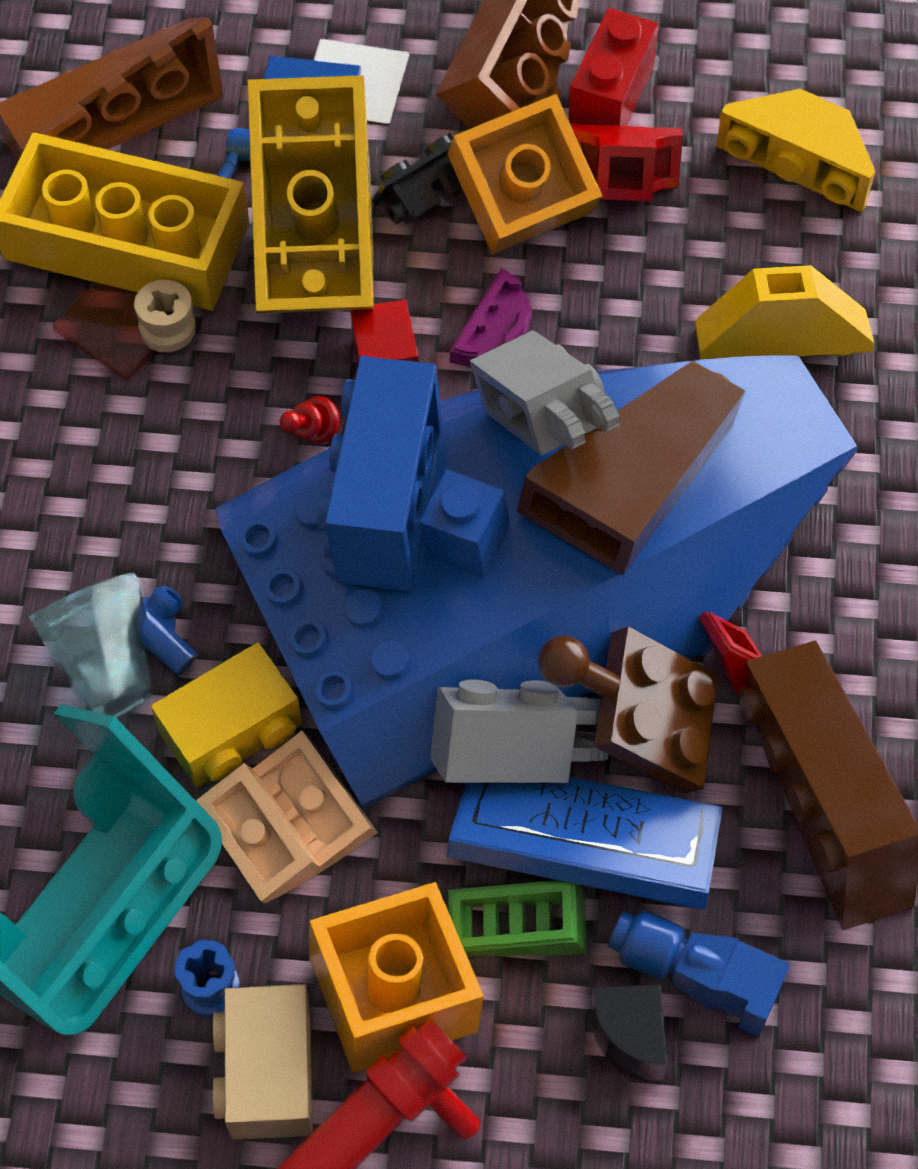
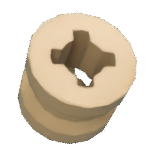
[134,279,196,352]

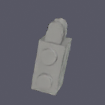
[470,330,620,456]
[430,679,609,783]

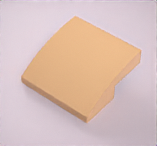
[196,731,378,903]

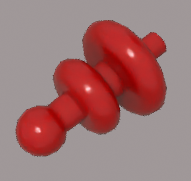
[279,396,340,445]

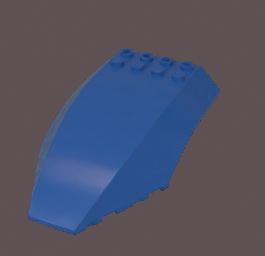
[215,355,857,809]

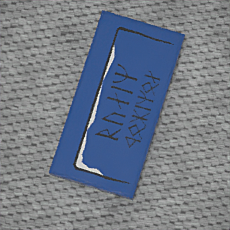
[447,776,723,910]

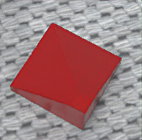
[699,611,762,696]

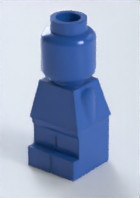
[608,910,790,1037]

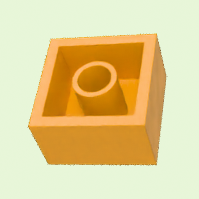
[447,94,602,254]
[309,882,484,1073]

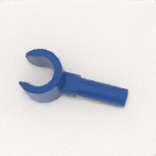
[217,128,251,179]

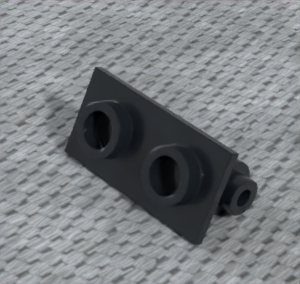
[372,133,463,224]

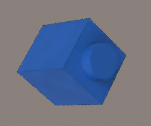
[419,469,510,577]

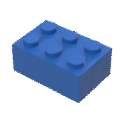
[317,356,443,592]

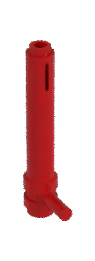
[276,1017,481,1169]

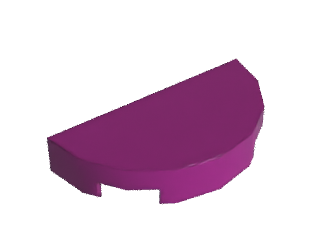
[449,268,532,367]

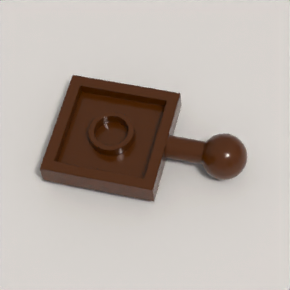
[538,626,718,793]

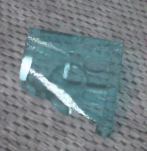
[28,572,152,718]

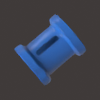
[174,940,241,1018]

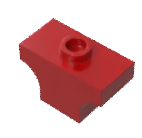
[572,124,683,202]

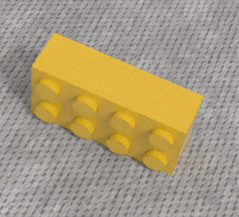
[0,132,250,311]

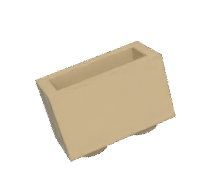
[213,984,313,1140]

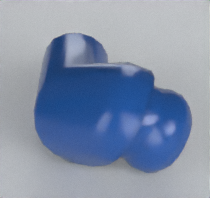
[138,586,198,676]

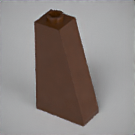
[517,360,746,575]

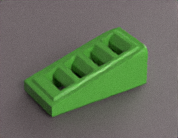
[449,880,587,956]

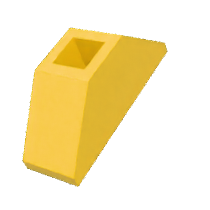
[716,89,875,212]
[695,265,874,360]

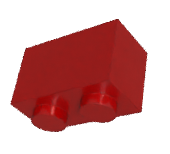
[568,8,659,127]

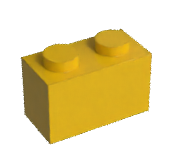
[150,642,302,788]

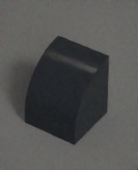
[590,985,667,1083]

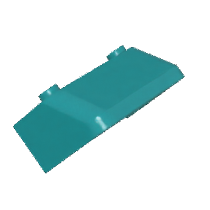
[0,704,222,1035]

